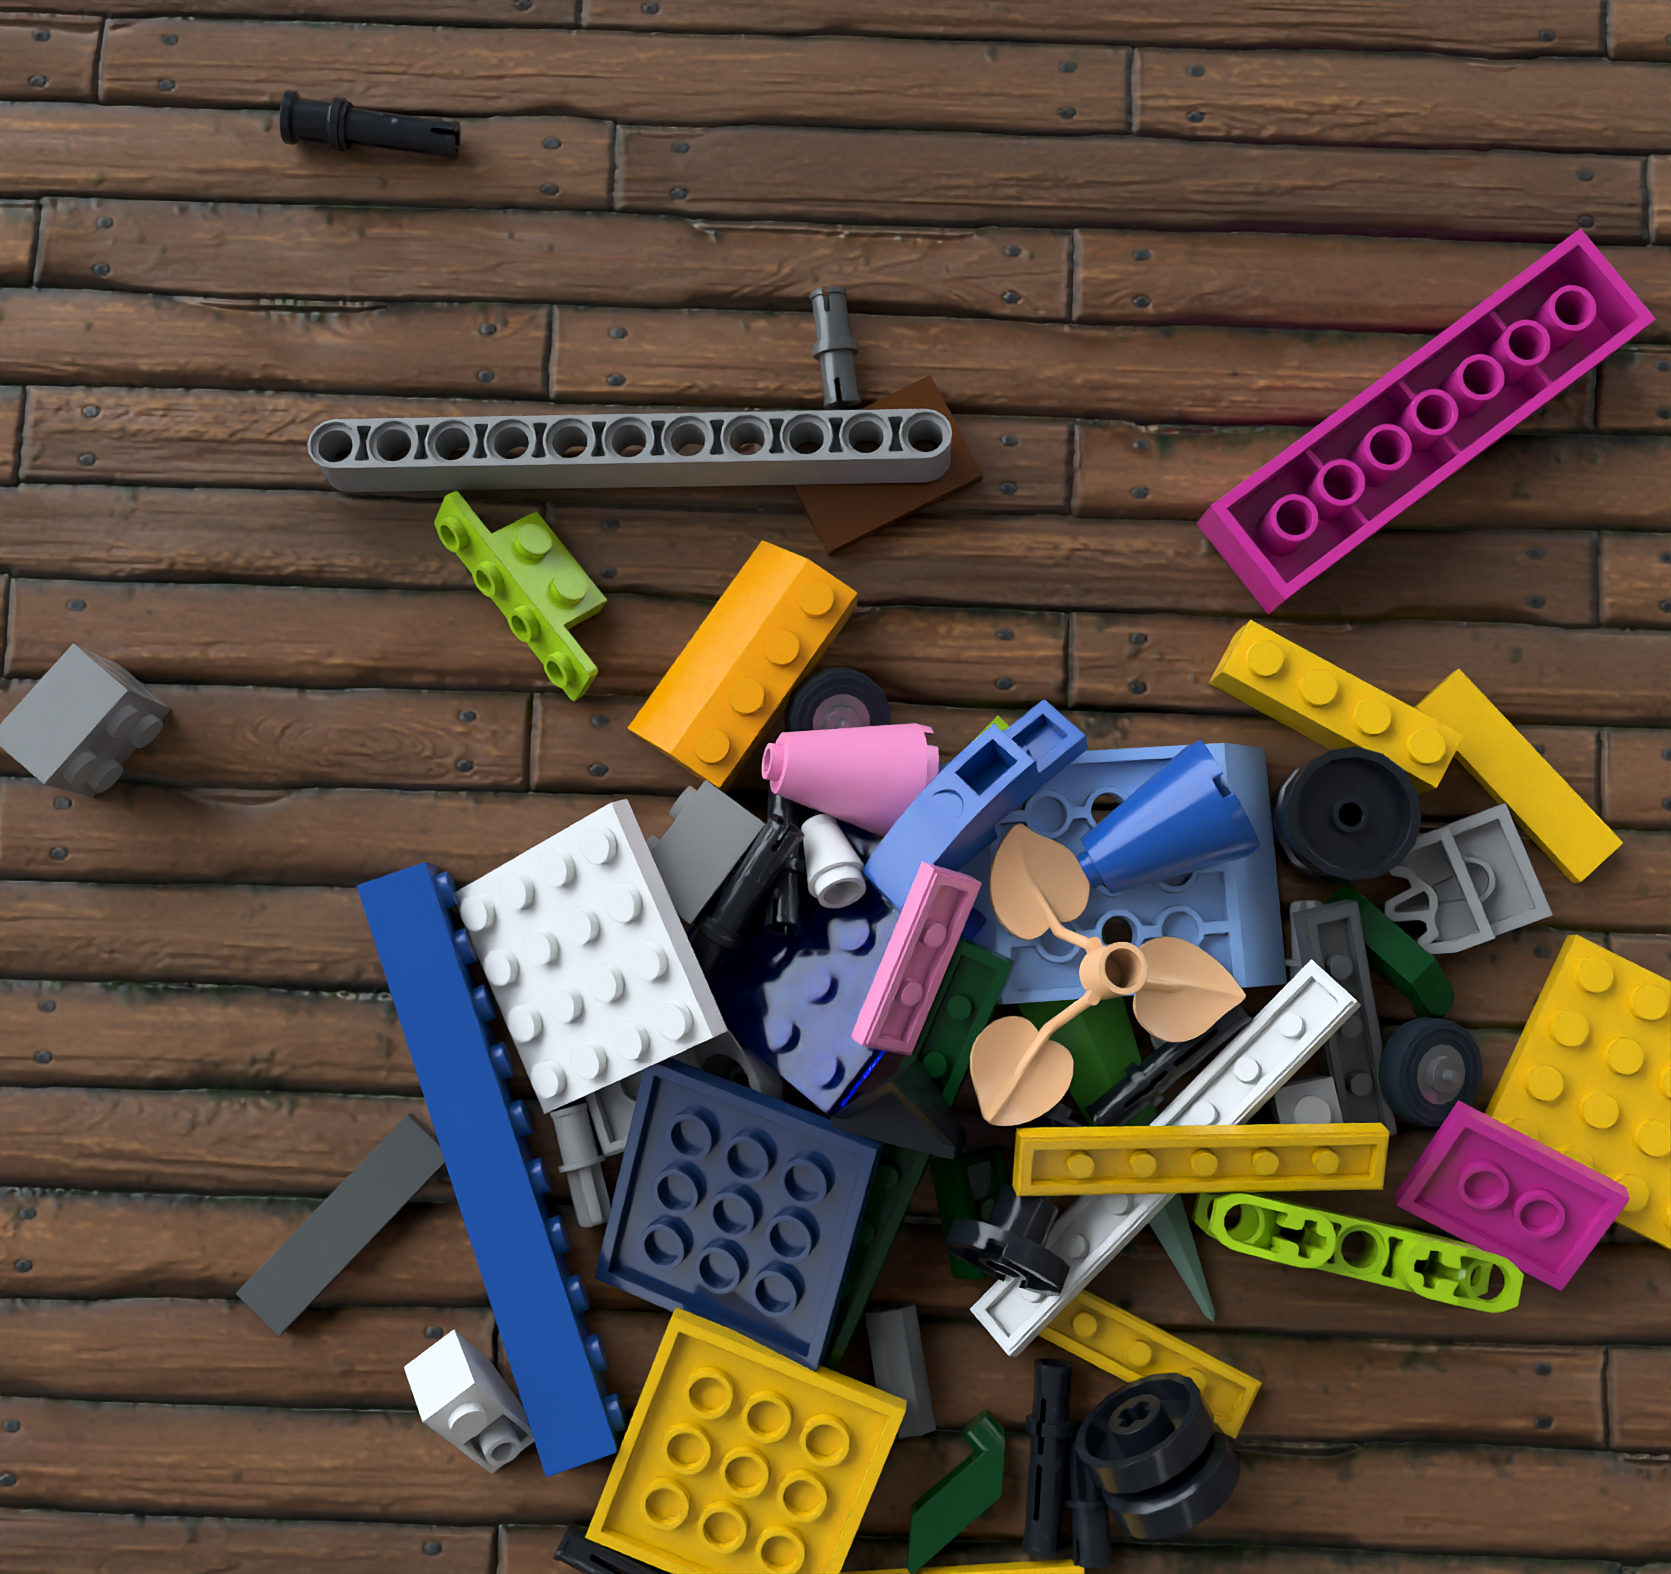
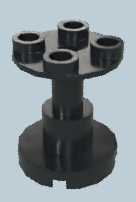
[945,1102,1094,1296]

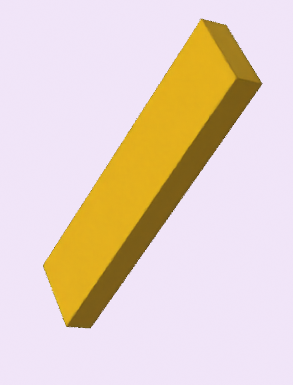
[1413,669,1623,884]
[1038,1288,1262,1439]

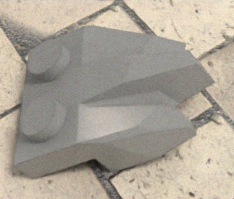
[1385,803,1553,955]

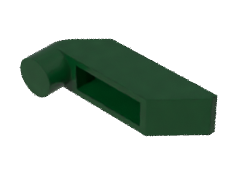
[1323,883,1454,1019]
[906,1409,1005,1574]

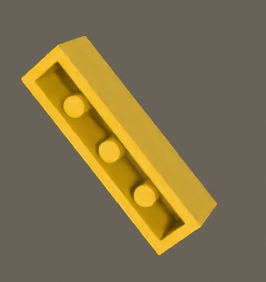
[1209,620,1464,794]

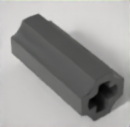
[864,1301,936,1439]

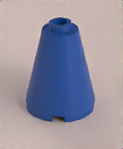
[1075,740,1260,894]

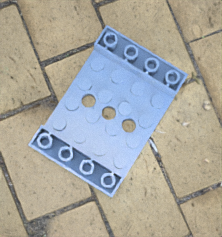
[938,743,1287,1005]

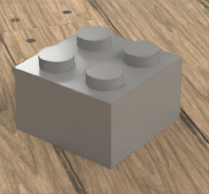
[0,643,171,797]
[646,780,766,927]

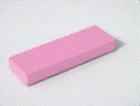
[851,861,982,1056]

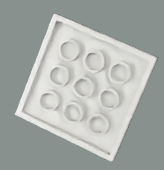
[455,799,728,1114]

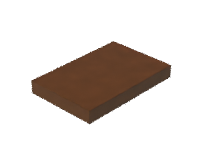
[792,375,984,557]

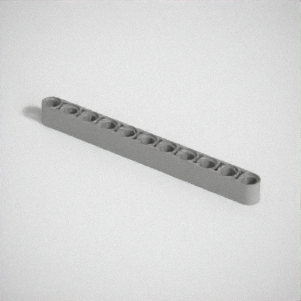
[307,409,952,492]

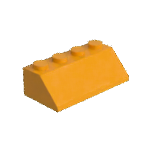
[628,540,858,794]

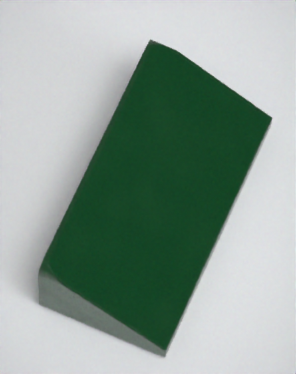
[930,1145,1009,1280]

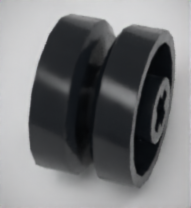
[1270,747,1422,886]
[1075,1373,1240,1539]

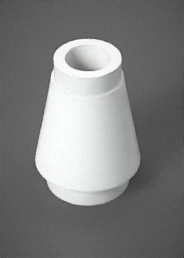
[801,814,866,908]

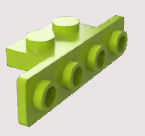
[434,491,607,701]

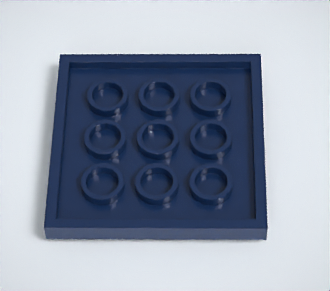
[595,1058,884,1372]

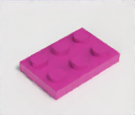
[1395,1100,1630,1291]

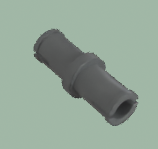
[810,286,861,410]

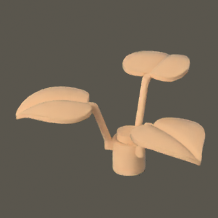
[970,823,1246,1126]

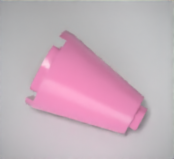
[762,723,939,837]

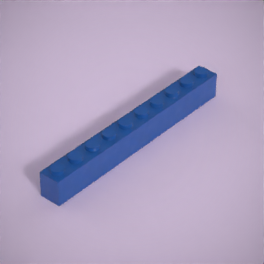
[357,862,629,1477]

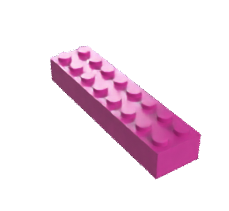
[1197,228,1656,615]

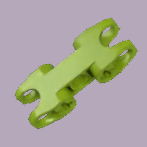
[1191,1192,1524,1313]

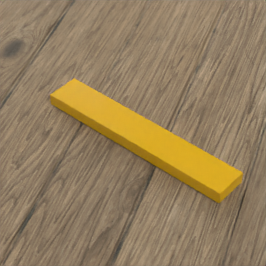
[1012,1123,1390,1196]

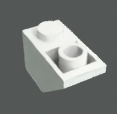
[404,1330,534,1474]

